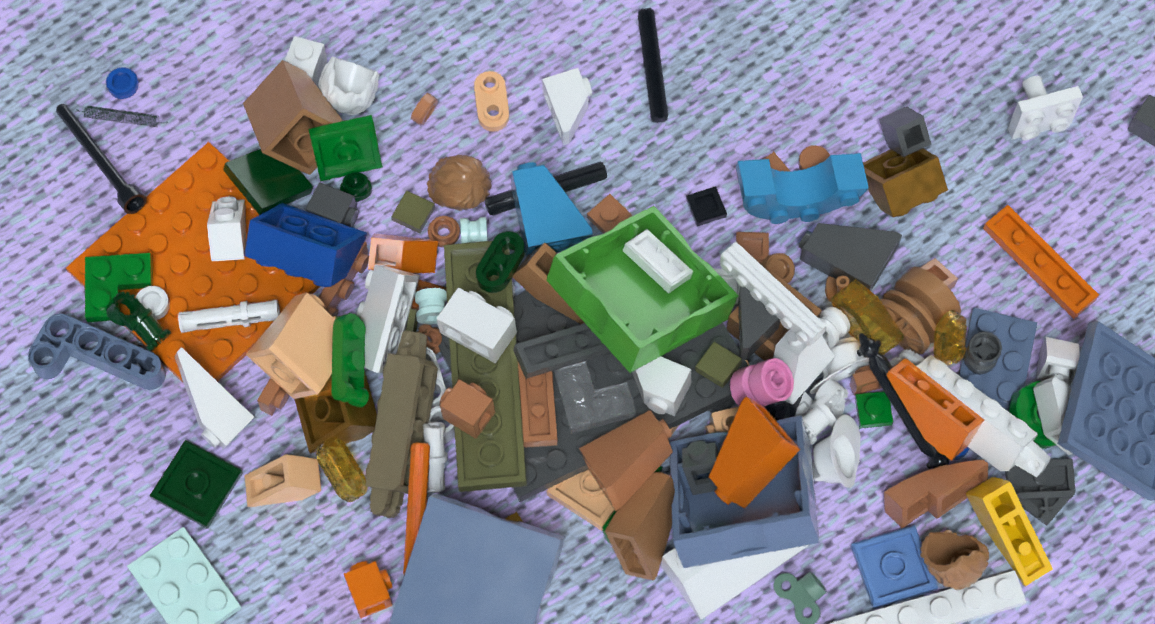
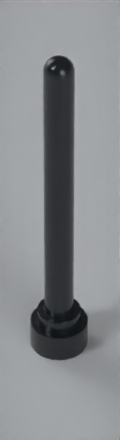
[56,104,147,214]

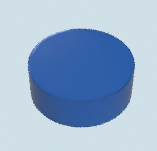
[106,67,139,99]

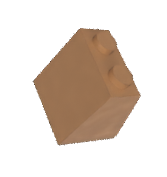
[243,60,343,175]

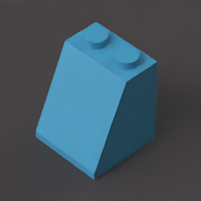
[511,162,593,257]

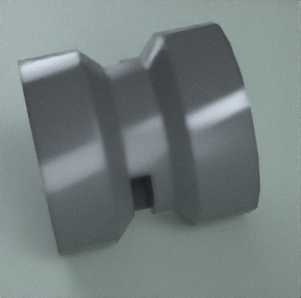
[964,332,1002,374]

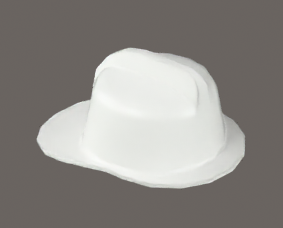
[809,337,869,394]
[813,414,861,488]

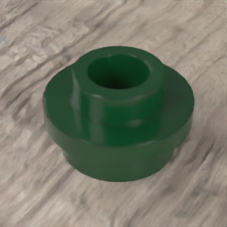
[340,173,372,202]

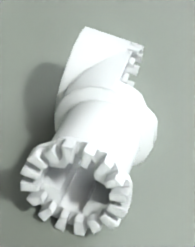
[802,379,848,445]

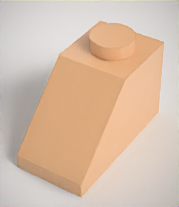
[244,454,321,507]

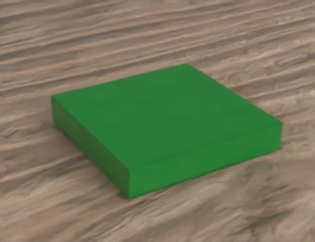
[308,115,383,182]

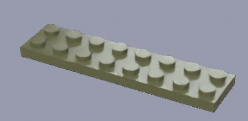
[444,241,527,492]

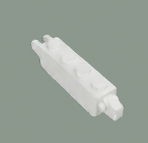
[890,349,1051,477]

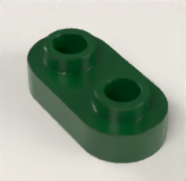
[476,231,525,293]

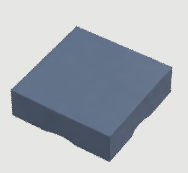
[670,415,819,568]
[389,494,566,624]

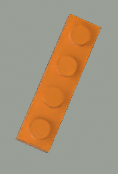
[983,205,1099,319]

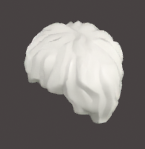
[318,56,379,115]

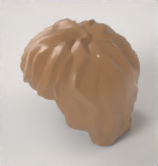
[426,155,492,211]
[920,530,989,590]

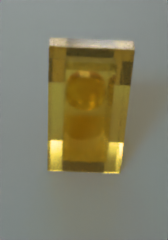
[831,279,904,355]

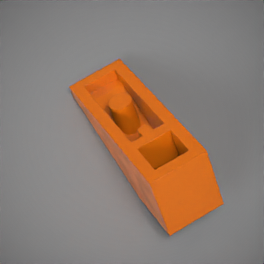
[886,358,985,461]

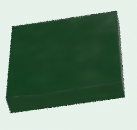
[223,149,313,215]
[149,440,243,529]

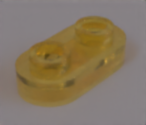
[934,310,967,366]
[316,437,368,502]

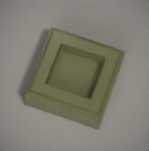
[391,190,435,233]
[695,342,742,388]

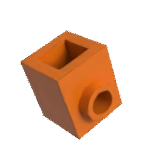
[344,561,393,619]

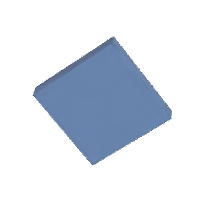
[850,525,938,609]

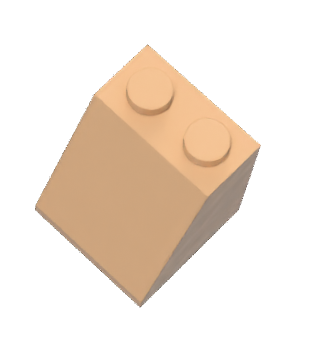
[246,292,337,399]

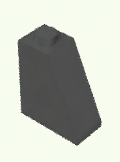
[798,223,902,294]

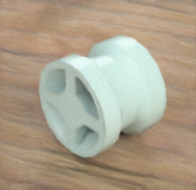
[460,217,487,244]
[415,288,447,325]

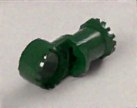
[106,292,171,352]

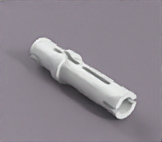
[178,300,280,333]

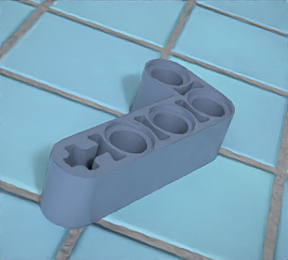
[28,313,166,390]

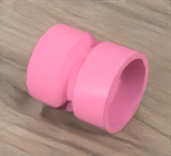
[730,358,794,406]

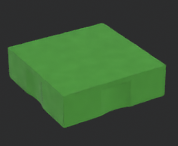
[546,206,738,373]

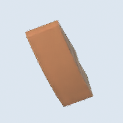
[884,460,988,528]

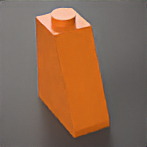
[709,396,800,509]

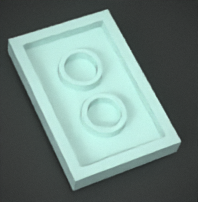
[127,527,241,624]

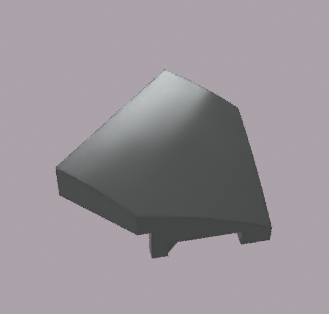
[1005,459,1076,526]

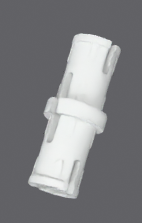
[423,422,448,493]

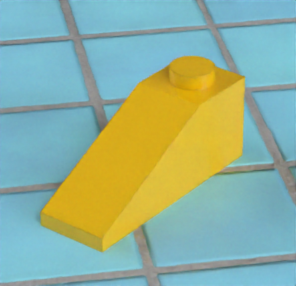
[966,477,1053,586]

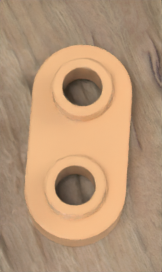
[474,71,509,132]

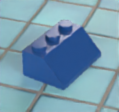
[245,203,367,287]

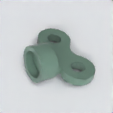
[773,571,827,624]

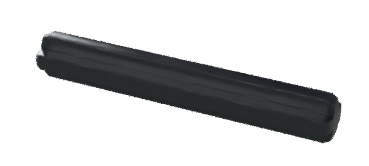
[638,8,668,123]
[485,161,607,216]

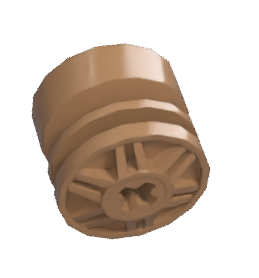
[872,266,961,355]

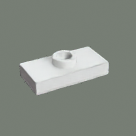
[622,229,693,293]

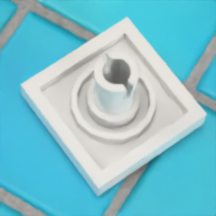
[1008,76,1083,140]

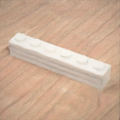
[720,241,826,347]

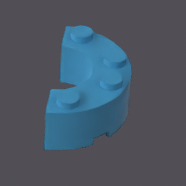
[736,153,869,224]

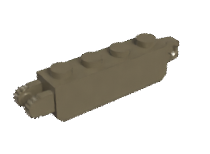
[365,331,438,518]

